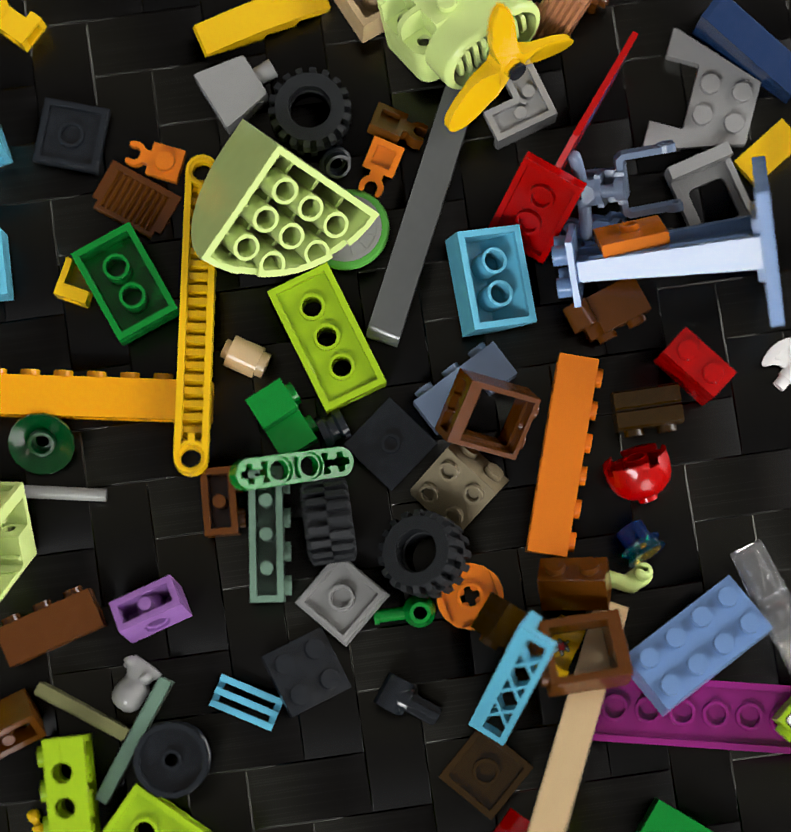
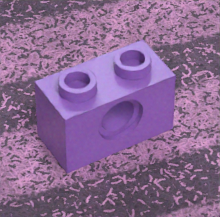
[109,575,193,644]

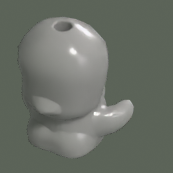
[112,655,162,713]

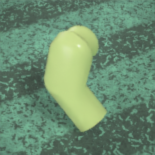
[609,562,653,594]

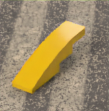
[193,0,331,57]

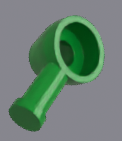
[374,595,436,628]

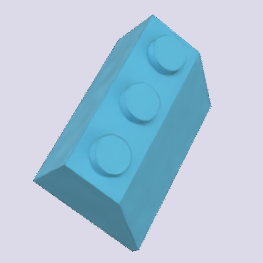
[445,224,537,337]

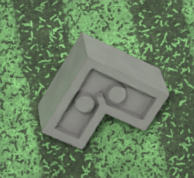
[483,63,558,150]

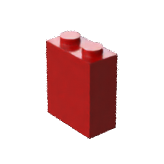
[653,327,737,406]

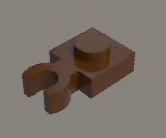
[367,102,428,150]

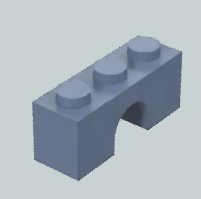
[413,341,517,436]

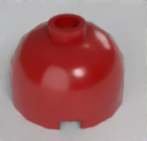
[602,443,672,504]

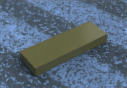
[34,682,132,741]

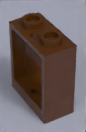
[435,368,541,460]
[531,609,634,697]

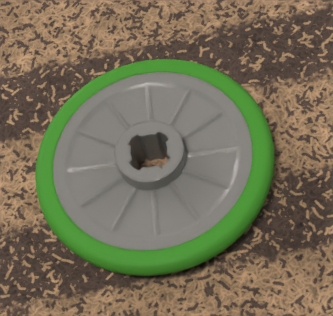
[322,189,390,270]

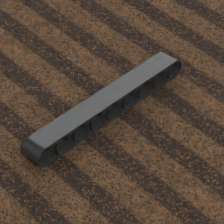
[365,85,469,347]

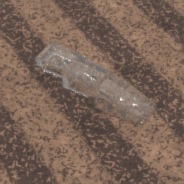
[730,539,791,675]

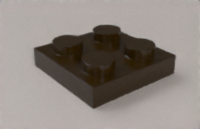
[438,730,534,820]

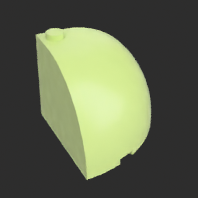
[191,119,379,277]

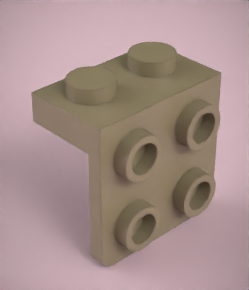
[410,443,509,530]

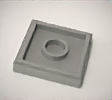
[295,561,390,647]

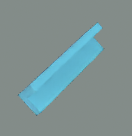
[468,610,558,746]

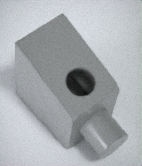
[194,55,278,135]

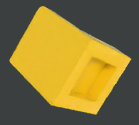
[53,256,93,309]

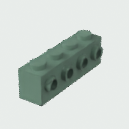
[248,466,292,603]

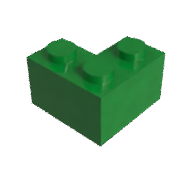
[245,378,320,454]

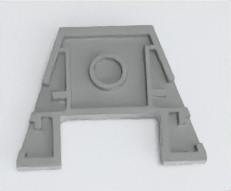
[642,28,761,151]

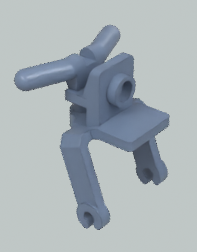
[568,140,684,241]

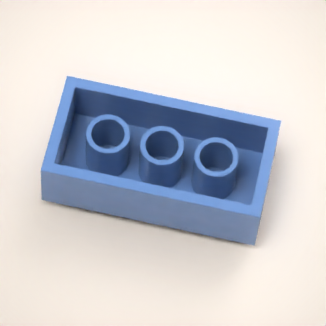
[629,575,773,717]

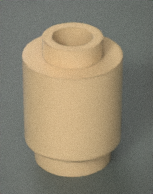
[220,335,272,378]

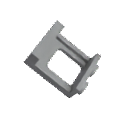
[663,141,751,226]

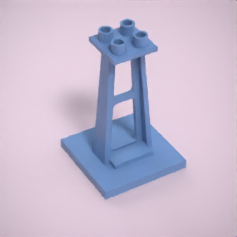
[551,156,785,327]

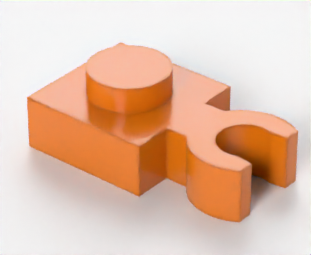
[359,136,405,198]
[124,141,187,185]

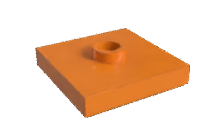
[593,215,670,258]

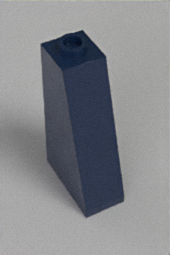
[692,0,791,104]

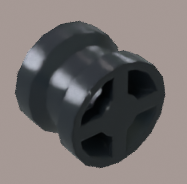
[314,408,352,448]

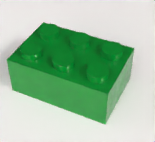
[71,222,179,346]

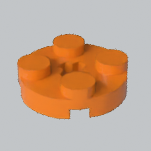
[436,563,504,630]

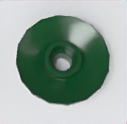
[8,413,75,474]

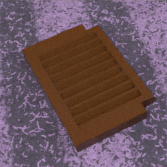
[92,160,182,240]

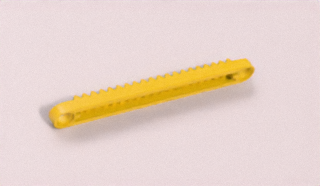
[173,154,217,477]

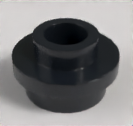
[319,146,351,179]

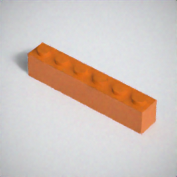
[525,352,604,558]

